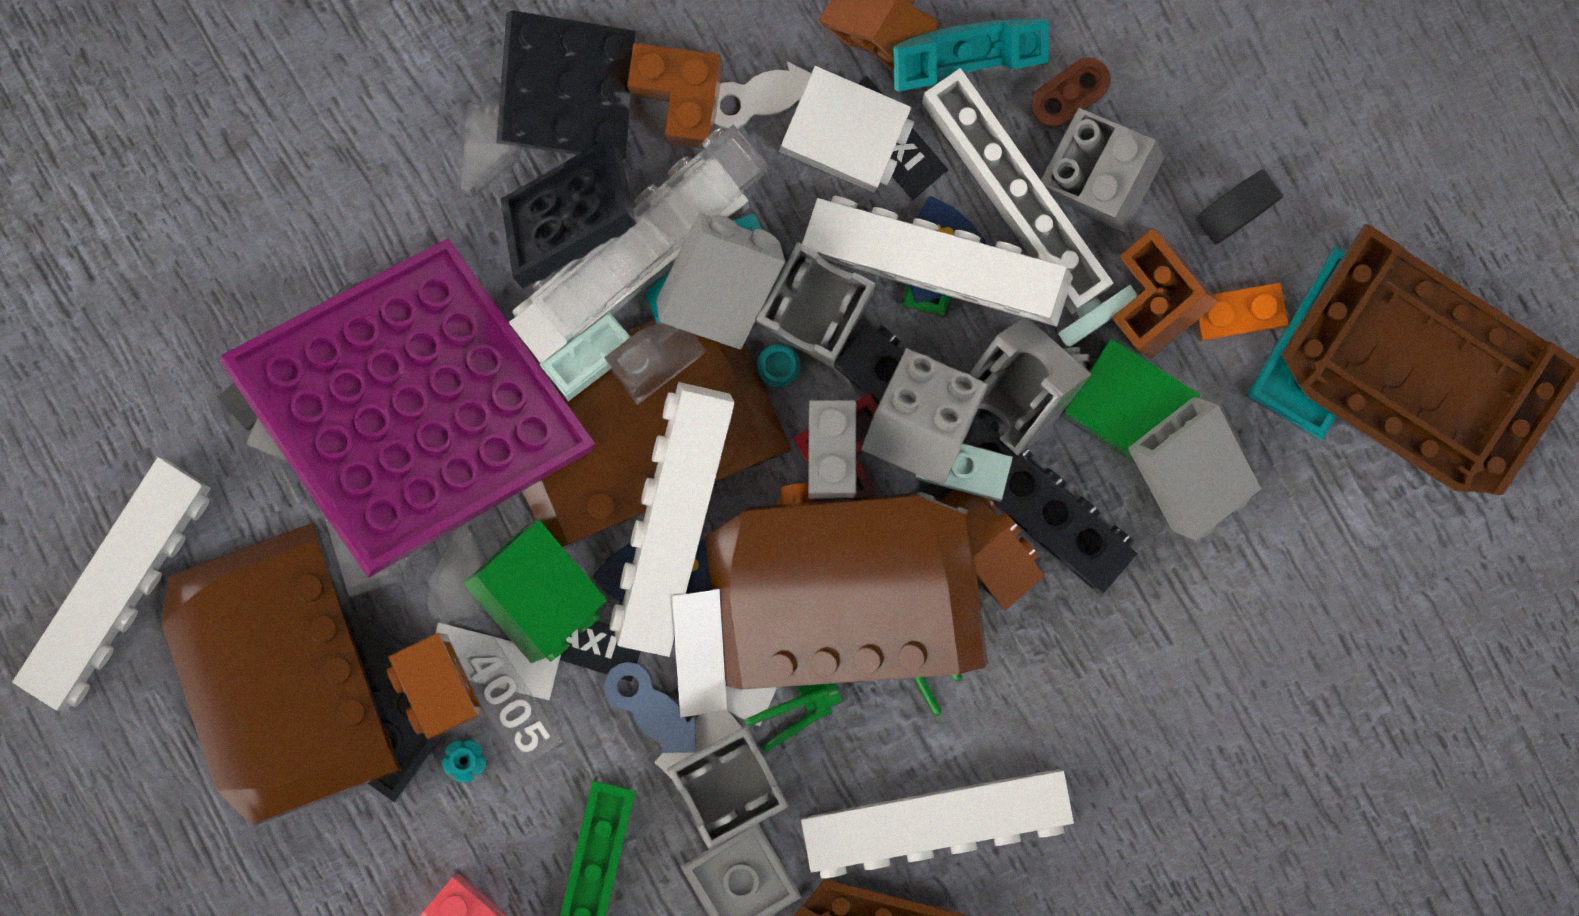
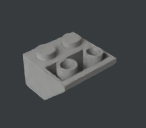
[1041,108,1165,233]

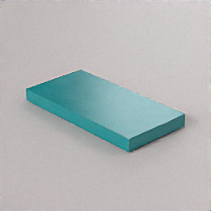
[1245,247,1346,441]

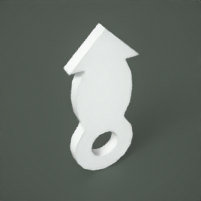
[715,61,812,130]

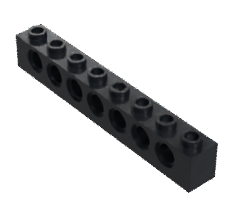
[834,324,1138,595]

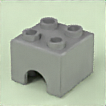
[756,242,876,368]
[969,318,1092,455]
[861,348,988,486]
[667,726,789,849]

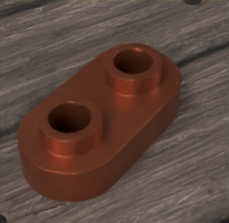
[1030,57,1111,129]

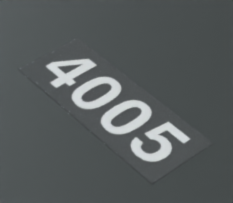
[459,636,563,768]

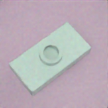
[1054,285,1138,348]
[540,312,637,401]
[915,444,1013,501]

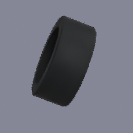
[1196,169,1283,245]

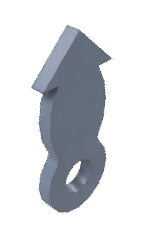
[604,662,696,753]

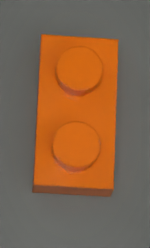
[1196,283,1288,342]

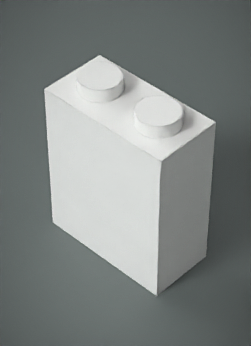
[779,66,914,192]

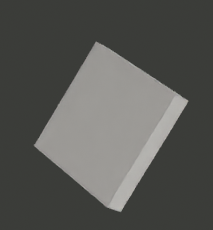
[681,823,802,916]

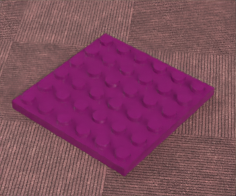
[220,238,595,578]

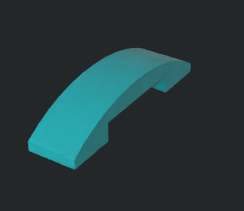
[894,18,1049,92]

